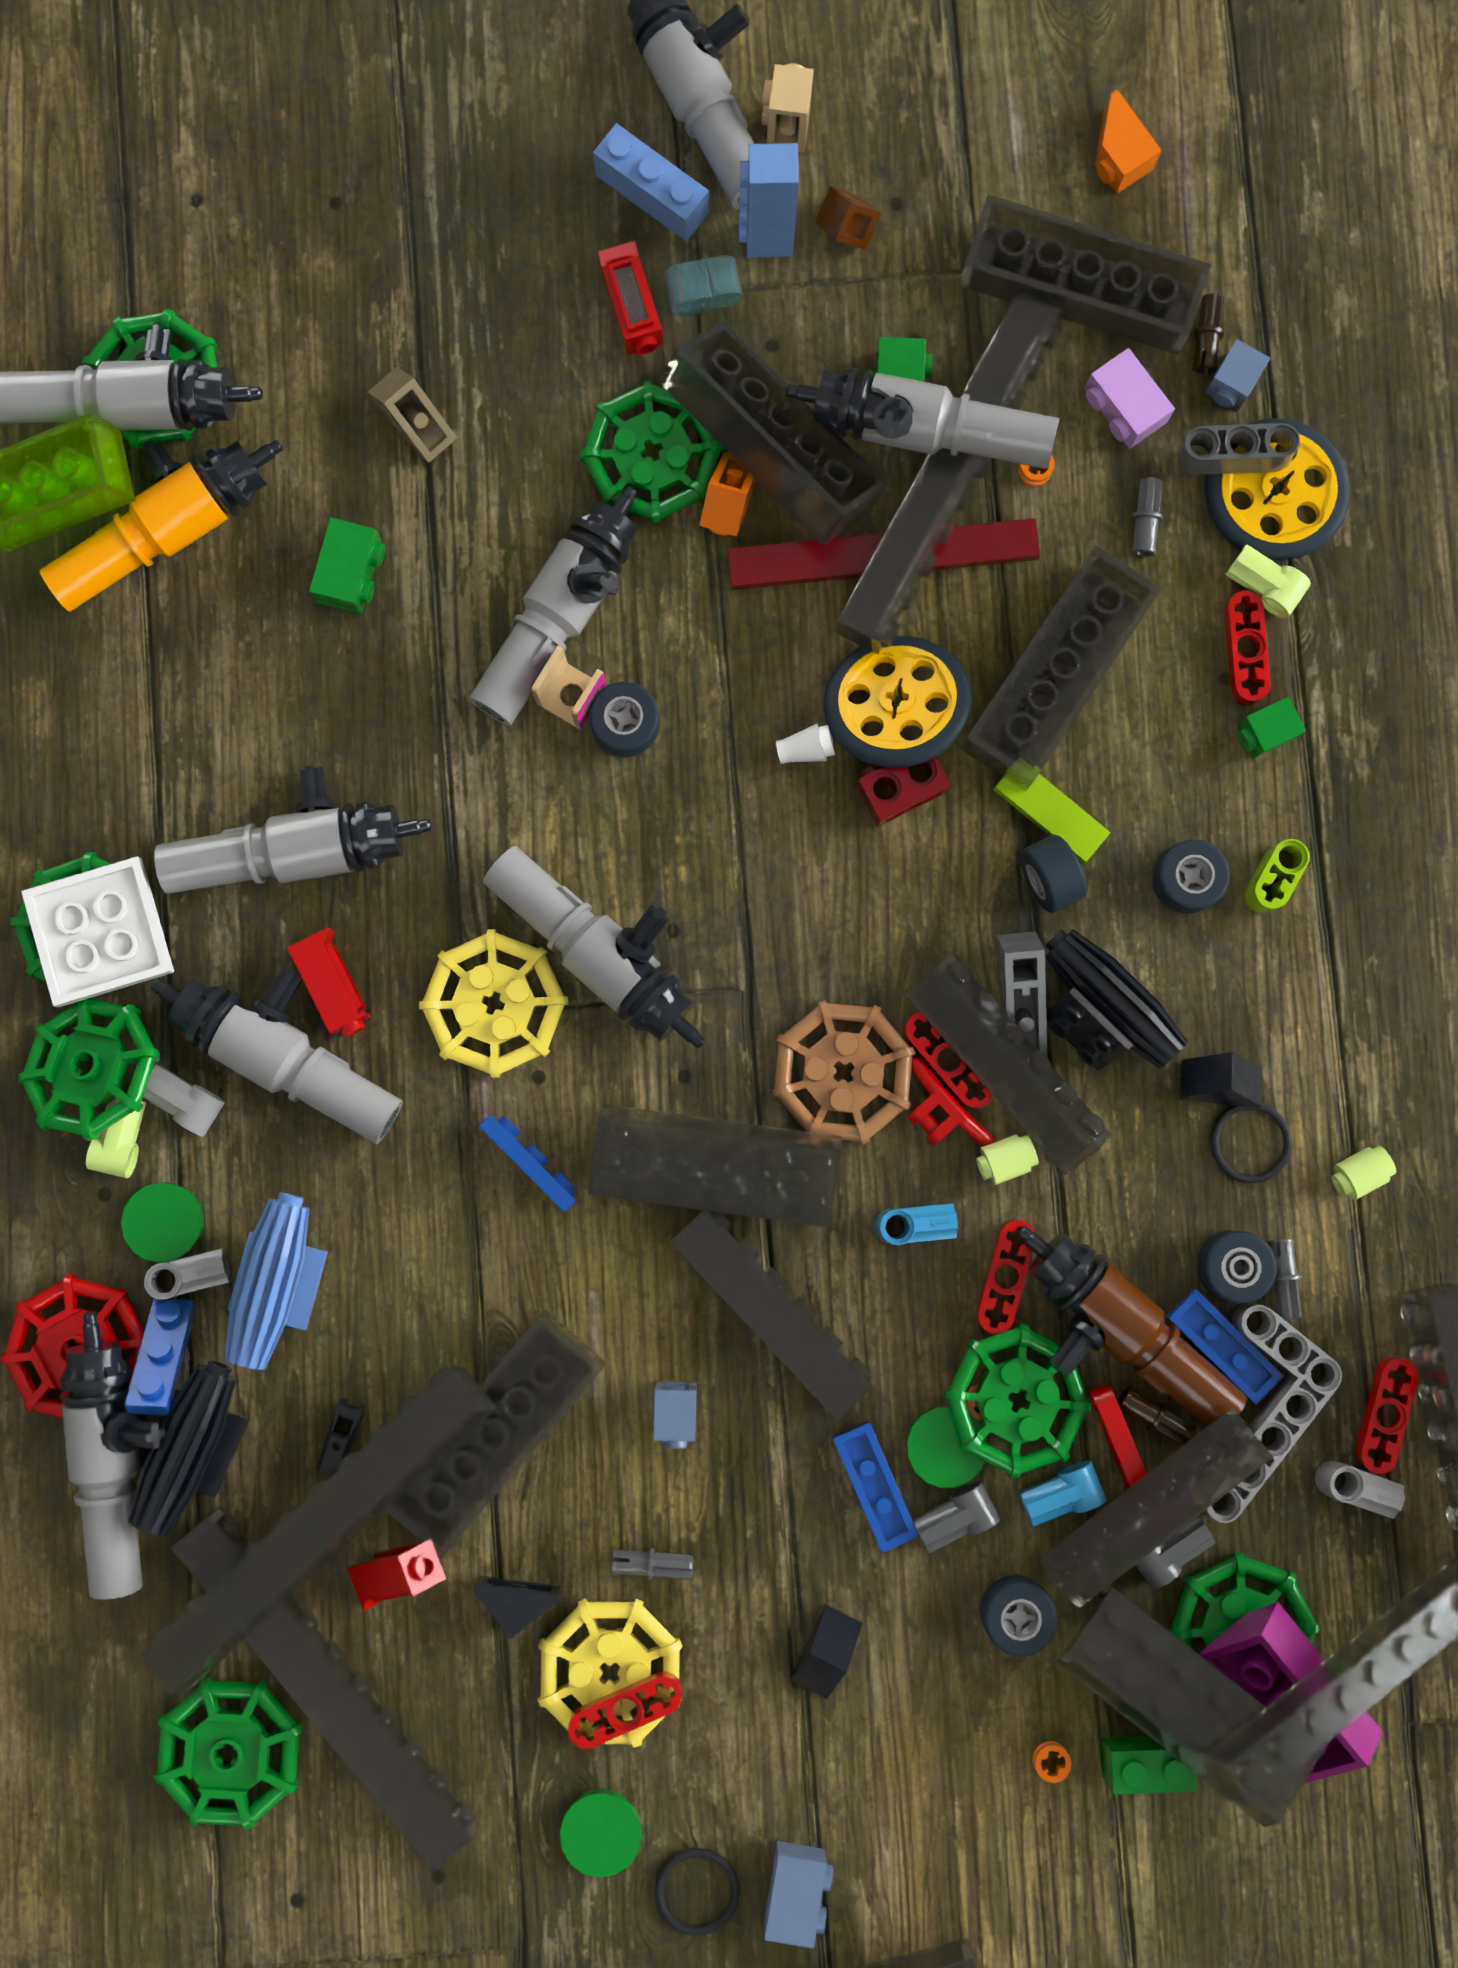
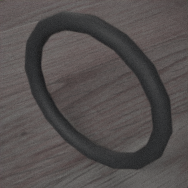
[1210,1103,1292,1184]
[655,1848,740,1936]

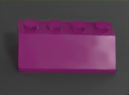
[1200,1602,1383,1784]

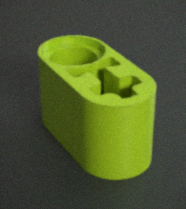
[1245,839,1310,914]

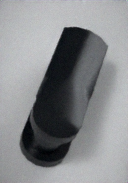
[316,1398,366,1477]

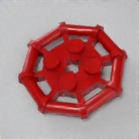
[0,1274,145,1419]

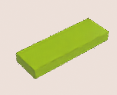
[993,758,1111,864]

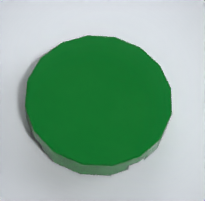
[121,1182,205,1263]
[906,1405,987,1488]
[560,1789,642,1878]

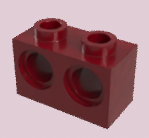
[856,757,951,828]

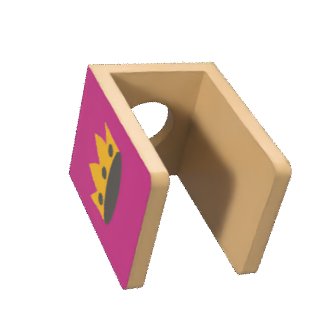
[531,646,607,730]

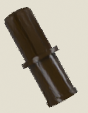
[1192,292,1224,374]
[1118,1386,1196,1448]

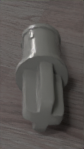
[1131,477,1163,557]
[1268,1239,1302,1320]
[612,1548,694,1581]

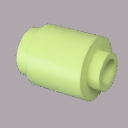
[976,1134,1039,1185]
[1331,1146,1396,1200]

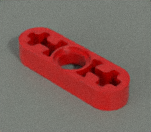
[1224,590,1271,706]
[904,1012,994,1108]
[976,1220,1035,1334]
[1355,1357,1418,1474]
[1088,1383,1153,1502]
[568,1672,682,1749]

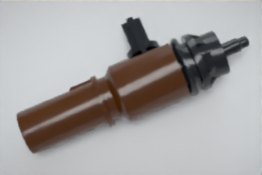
[1017,1226,1247,1434]

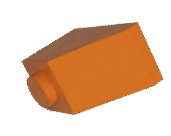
[1095,89,1162,194]
[699,451,761,537]

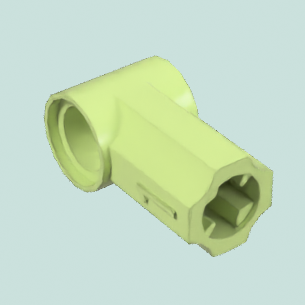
[1225,545,1311,618]
[86,1097,146,1178]

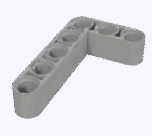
[1197,1303,1342,1523]

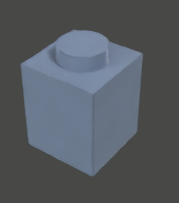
[1205,339,1270,411]

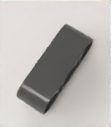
[1178,423,1300,475]

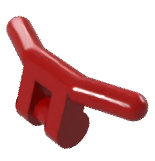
[907,1056,995,1147]

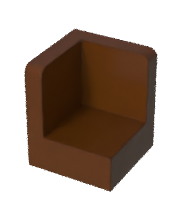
[816,186,882,250]

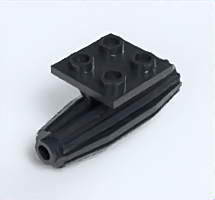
[1045,929,1188,1071]
[128,1360,250,1537]

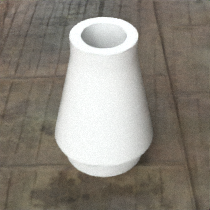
[776,723,836,764]

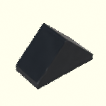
[1180,1052,1261,1108]
[475,1576,561,1639]
[790,1604,862,1699]

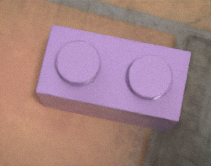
[1084,348,1175,449]

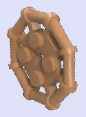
[771,1000,916,1145]

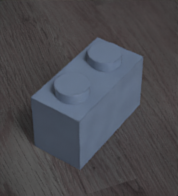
[653,1381,697,1448]
[763,1841,833,1949]

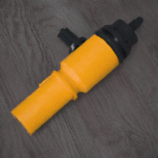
[39,440,283,612]

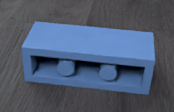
[593,123,709,241]

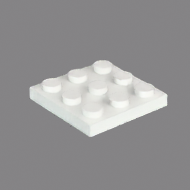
[21,856,174,1007]

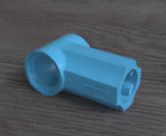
[874,1203,958,1245]
[1019,1460,1107,1527]

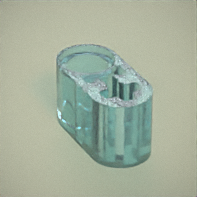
[664,256,743,316]

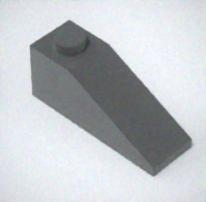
[996,931,1047,1062]

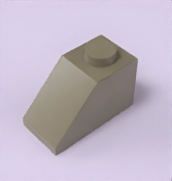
[368,367,457,463]

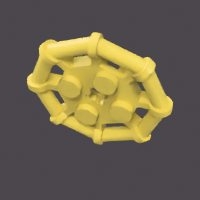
[419,929,568,1078]
[537,1598,683,1748]

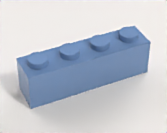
[739,143,799,258]

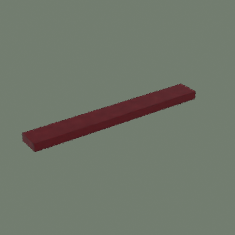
[728,518,1041,590]

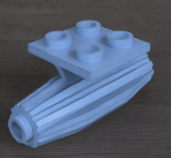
[225,1192,328,1370]

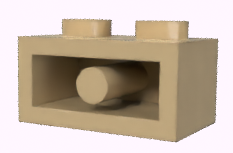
[762,63,814,153]

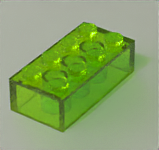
[0,413,135,552]

